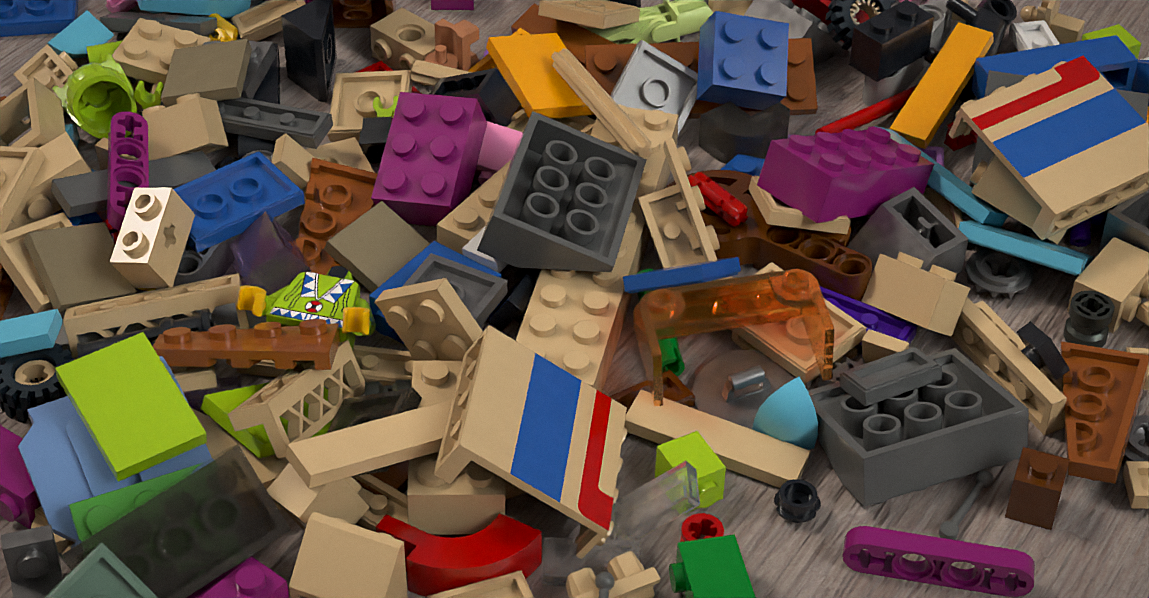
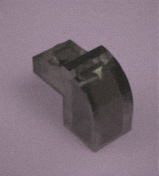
[699,101,790,164]

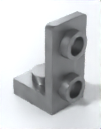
[1,525,63,598]

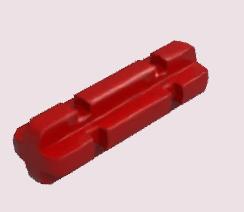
[688,172,748,226]

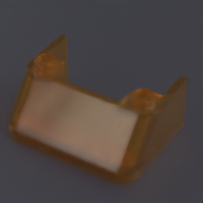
[633,269,834,406]

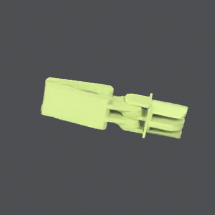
[583,0,713,44]

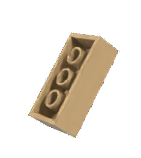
[407,360,505,534]

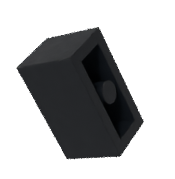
[849,0,934,82]

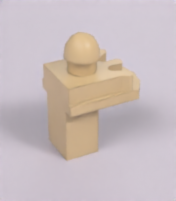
[1020,0,1085,44]

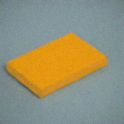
[486,33,595,119]

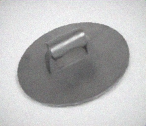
[693,350,796,429]

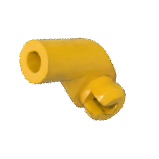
[208,13,239,42]

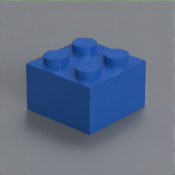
[697,11,789,111]

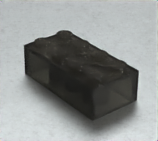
[58,445,291,598]

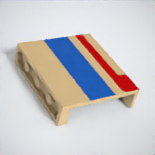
[949,55,1149,240]
[434,325,627,559]

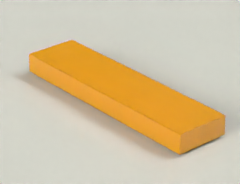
[889,22,994,149]

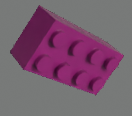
[757,126,934,223]

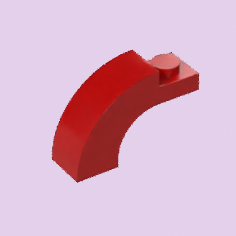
[375,513,542,597]

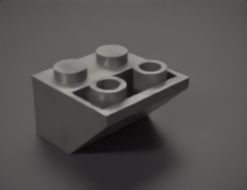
[743,0,843,67]
[847,187,968,274]

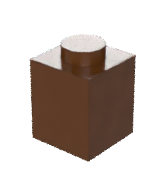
[1005,447,1070,530]

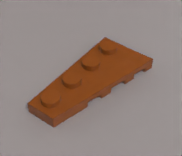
[288,157,378,285]
[152,319,340,370]
[1060,341,1149,484]

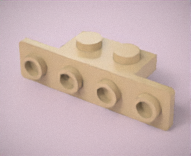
[638,138,734,300]

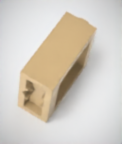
[0,77,66,148]

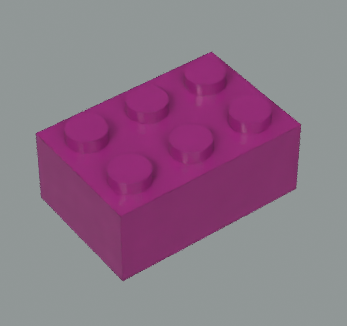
[371,92,487,227]

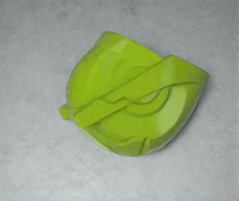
[52,54,137,139]

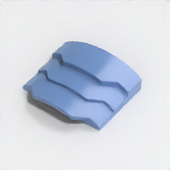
[18,356,231,544]

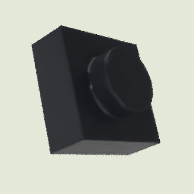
[488,273,537,331]
[1016,321,1070,380]

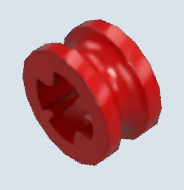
[680,513,724,542]

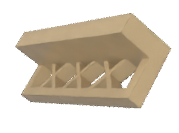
[63,273,250,360]
[950,297,1067,436]
[228,340,365,459]

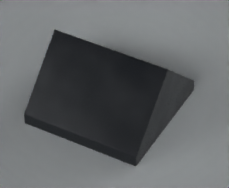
[281,0,337,102]

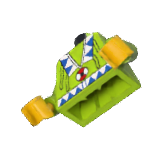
[236,266,376,351]

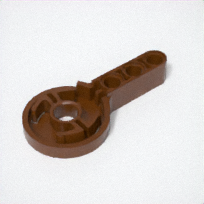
[664,170,872,304]

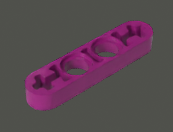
[107,112,149,231]
[842,526,1035,597]

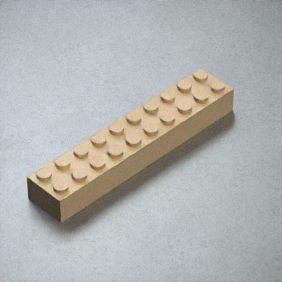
[515,104,679,392]

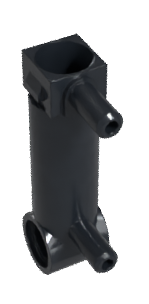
[924,0,1017,103]

